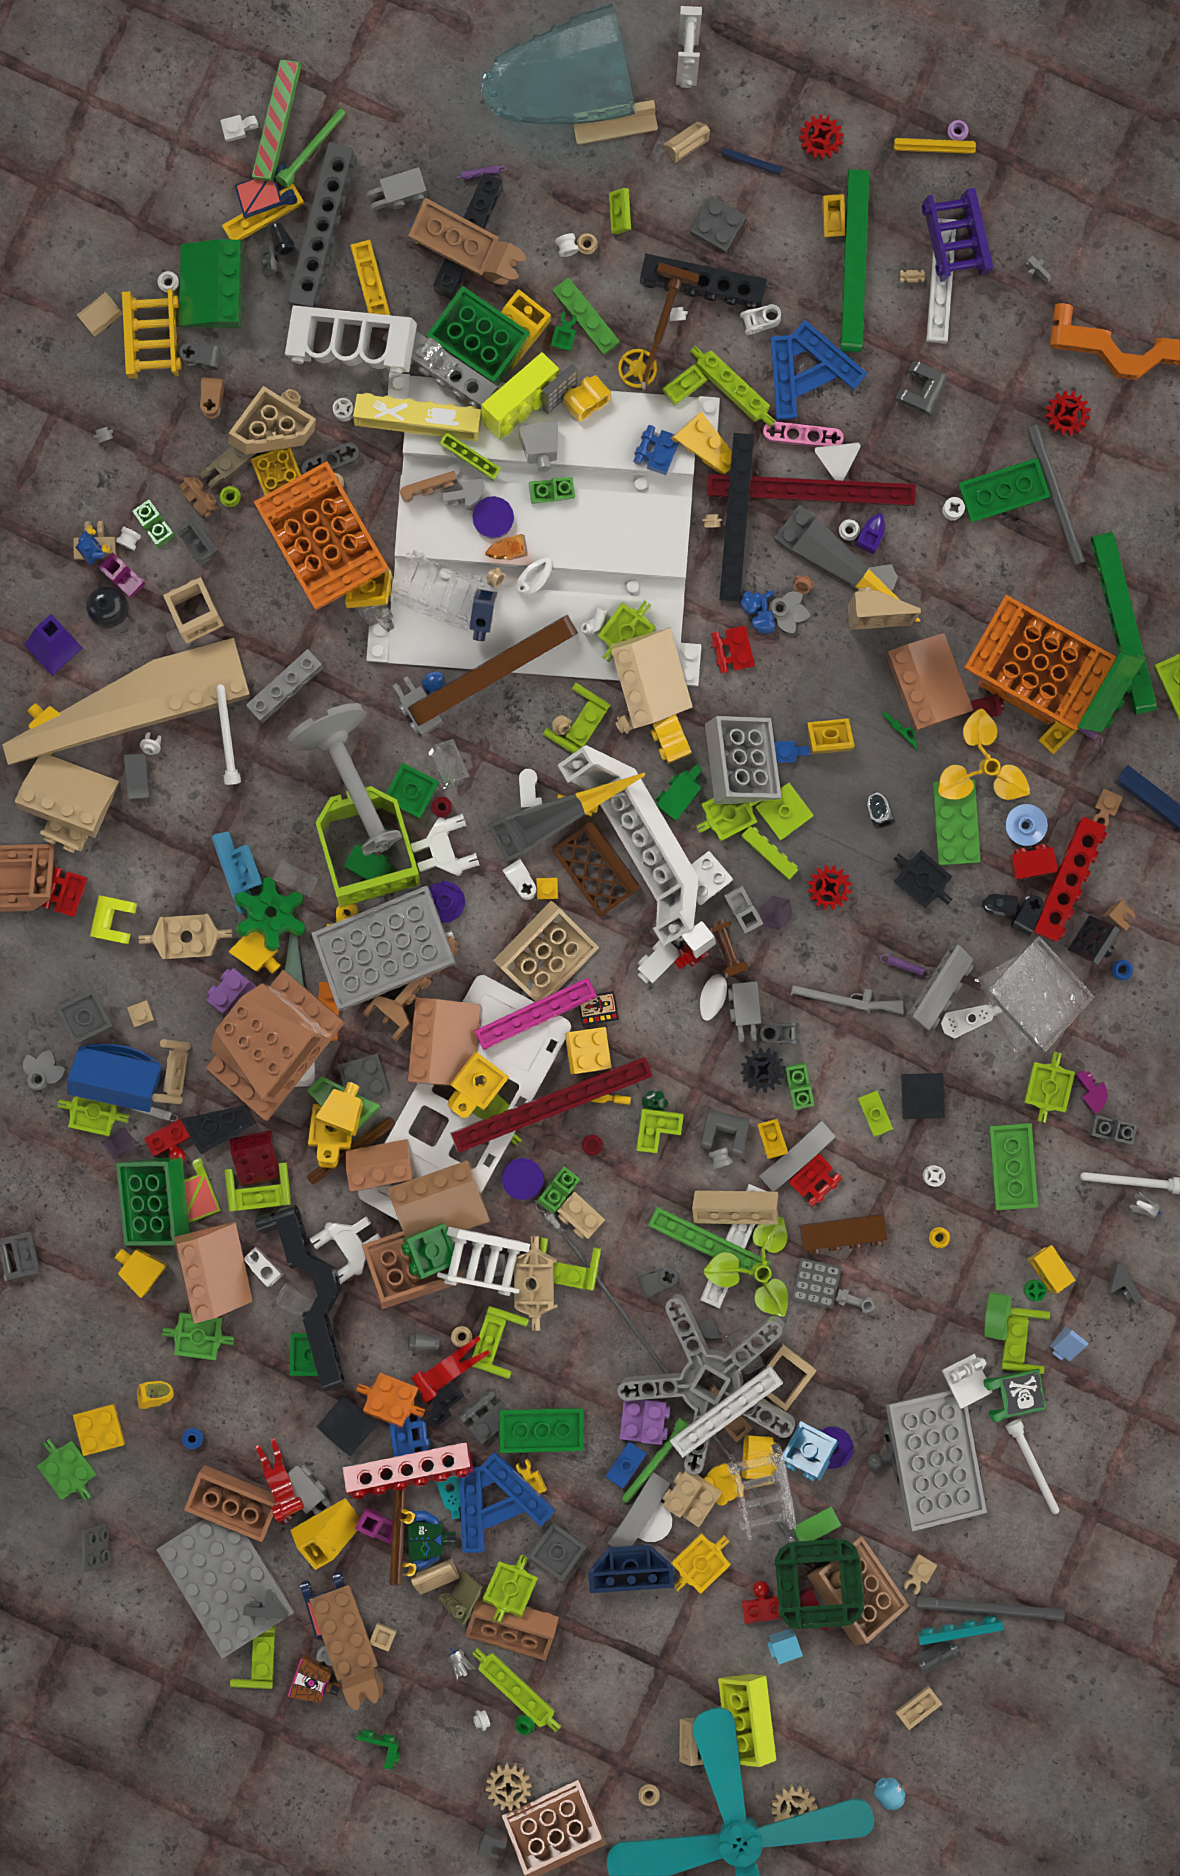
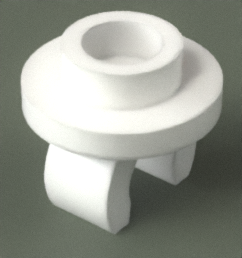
[140,732,161,755]

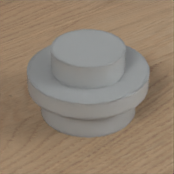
[93,427,113,443]

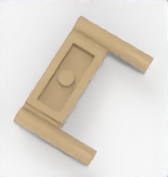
[152,1039,191,1104]

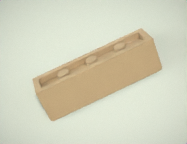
[572,100,658,145]
[692,1191,778,1225]

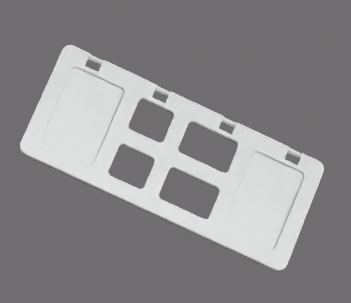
[358,975,571,1244]

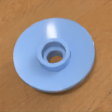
[1006,804,1048,846]

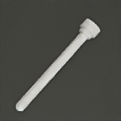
[216,684,241,785]
[1080,1172,1180,1194]
[1005,1419,1059,1514]

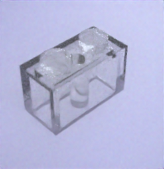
[429,739,470,790]

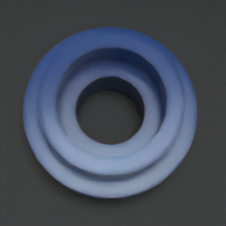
[1112,960,1133,981]
[182,1428,203,1449]

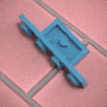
[211,832,262,914]

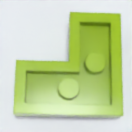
[636,1108,684,1153]

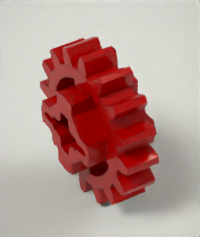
[799,114,844,161]
[1045,390,1091,437]
[807,865,852,910]
[674,944,710,969]

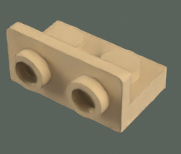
[40,821,88,853]
[557,1191,605,1239]

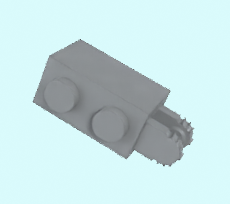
[366,167,428,210]
[392,676,444,737]
[728,982,761,1042]
[287,1462,333,1515]

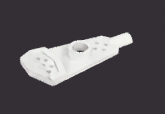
[941,1005,1002,1039]

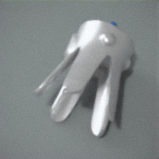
[1129,1192,1162,1219]
[447,1647,476,1680]

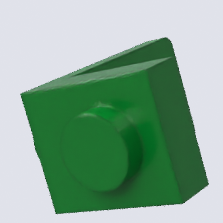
[356,1729,401,1770]

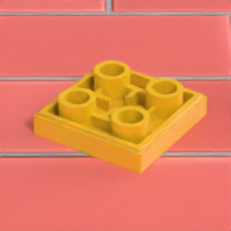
[251,447,301,495]

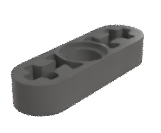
[302,443,360,473]

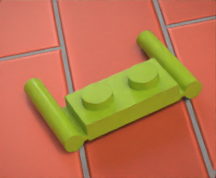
[543,683,611,754]
[224,1162,291,1212]
[539,1237,601,1291]
[471,1306,529,1379]
[1001,1307,1050,1374]
[230,1625,276,1689]

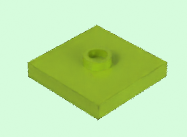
[755,783,814,841]

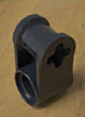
[1011,895,1044,936]

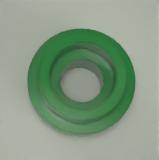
[514,1715,535,1735]

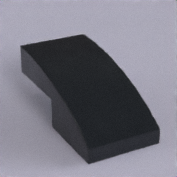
[422,1383,464,1428]

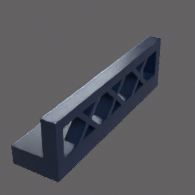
[1114,765,1180,832]

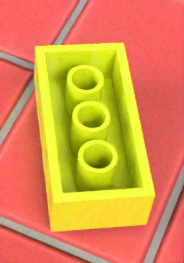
[481,352,559,440]

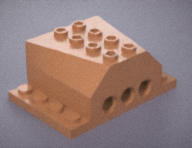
[206,970,345,1121]

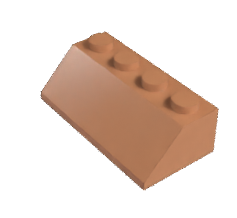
[184,1465,275,1542]
[465,1594,559,1661]

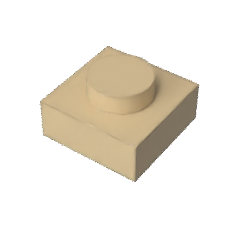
[127,1000,155,1027]
[370,1622,397,1651]

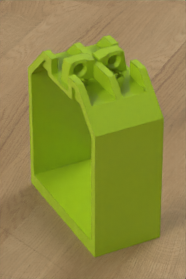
[315,786,420,908]

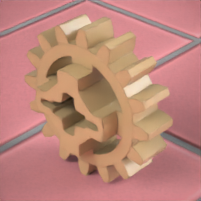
[486,1762,532,1811]
[771,1784,817,1822]

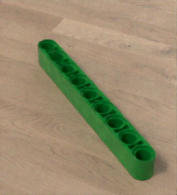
[840,169,869,352]
[1091,531,1157,715]

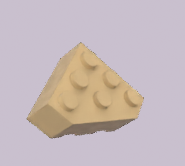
[228,386,316,455]

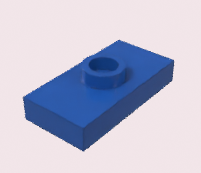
[606,1441,647,1488]

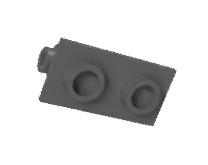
[914,1640,961,1675]

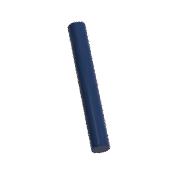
[722,147,783,175]

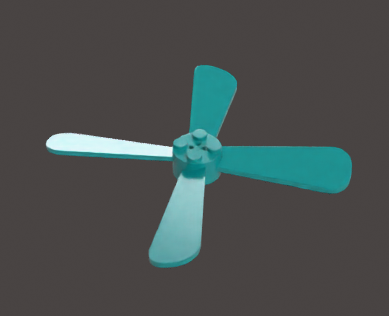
[607,1707,874,1876]

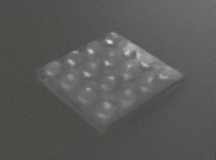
[986,936,1095,1053]

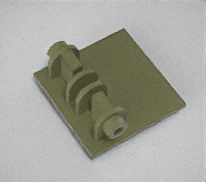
[439,1571,482,1626]

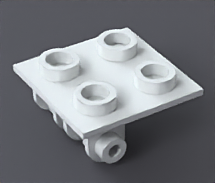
[691,851,733,905]
[942,1354,992,1409]

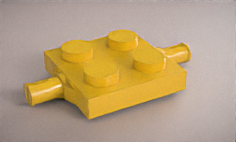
[671,1532,731,1594]

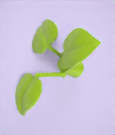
[704,1217,788,1317]

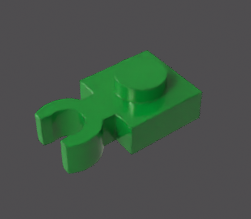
[551,312,577,351]

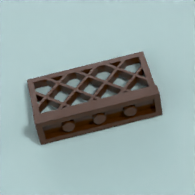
[552,820,642,917]

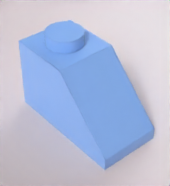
[1050,1327,1089,1361]

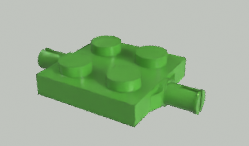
[162,1312,234,1360]
[37,1438,97,1502]

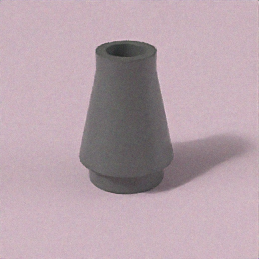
[408,1332,439,1353]

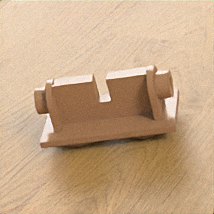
[179,477,220,518]

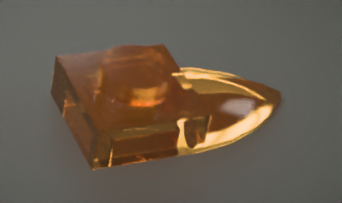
[485,534,528,560]

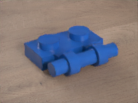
[633,425,679,475]
[389,1415,431,1457]

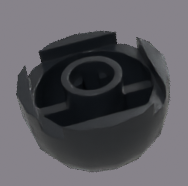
[86,586,129,629]

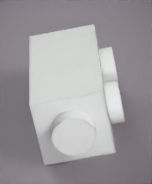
[637,940,681,984]

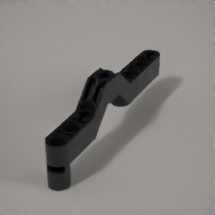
[255,1204,346,1392]

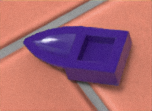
[855,513,885,554]

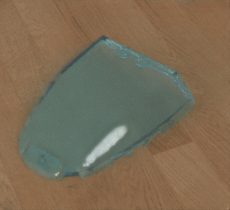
[482,3,636,125]

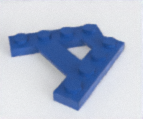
[770,320,868,420]
[460,1451,556,1553]

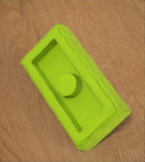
[609,188,631,235]
[662,364,707,406]
[857,1090,893,1137]

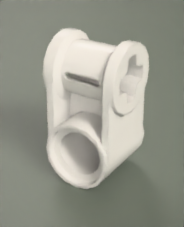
[740,304,781,335]
[503,859,537,900]

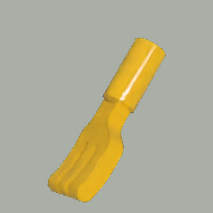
[591,1094,631,1105]

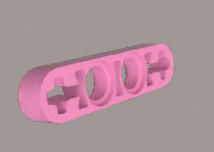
[763,422,844,447]

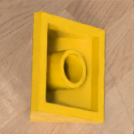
[807,718,854,755]

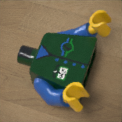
[400,1509,456,1576]

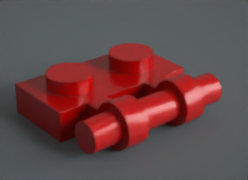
[711,625,755,674]
[41,867,88,917]
[788,1153,843,1207]

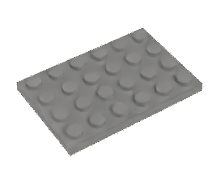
[311,885,456,1011]
[886,1389,987,1531]
[156,1519,295,1659]

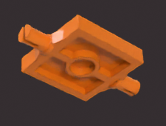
[356,1373,426,1428]

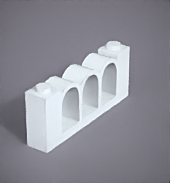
[285,305,417,375]

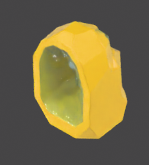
[137,1381,174,1409]

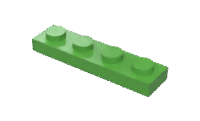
[552,277,620,356]

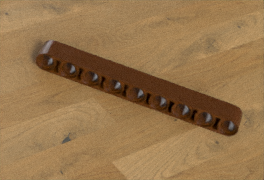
[408,615,578,726]

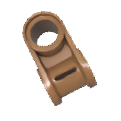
[200,377,224,420]

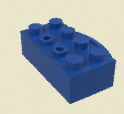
[67,1044,161,1113]

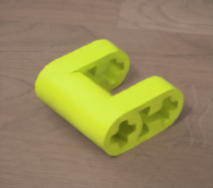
[90,895,137,944]

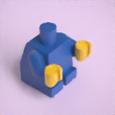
[75,526,111,565]

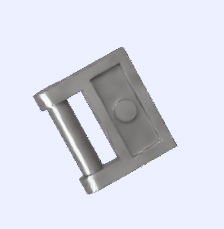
[0,1231,41,1281]

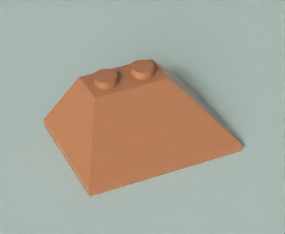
[0,844,55,912]

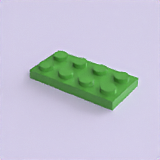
[932,779,981,865]
[989,1123,1038,1210]

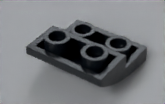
[900,1073,945,1119]
[316,1395,377,1456]

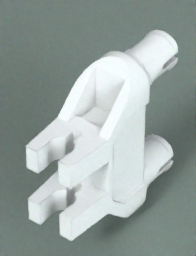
[411,814,480,876]
[310,1216,381,1284]

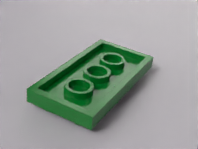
[958,458,1050,524]
[499,1408,584,1453]

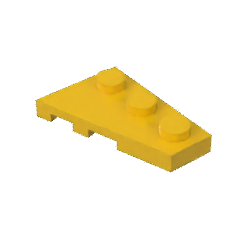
[670,411,732,475]

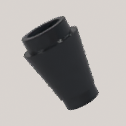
[270,222,294,255]

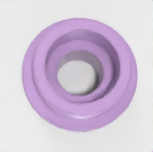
[947,120,968,141]

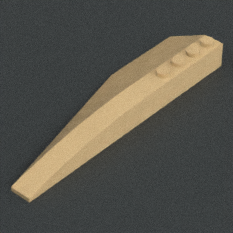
[2,638,251,765]

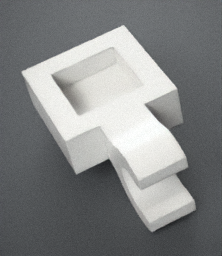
[220,115,259,142]

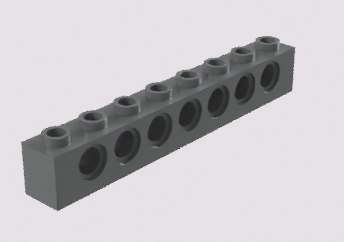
[288,142,357,308]

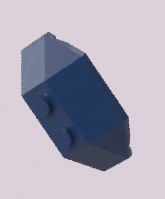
[588,1544,674,1593]

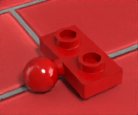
[144,1119,191,1161]
[742,1580,781,1624]

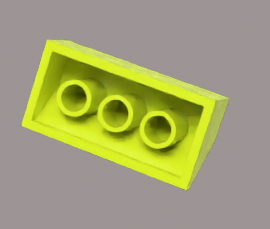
[718,1674,776,1767]

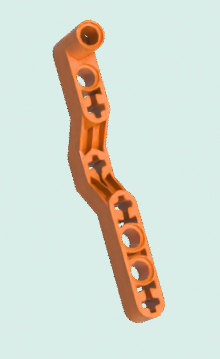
[1049,303,1180,380]

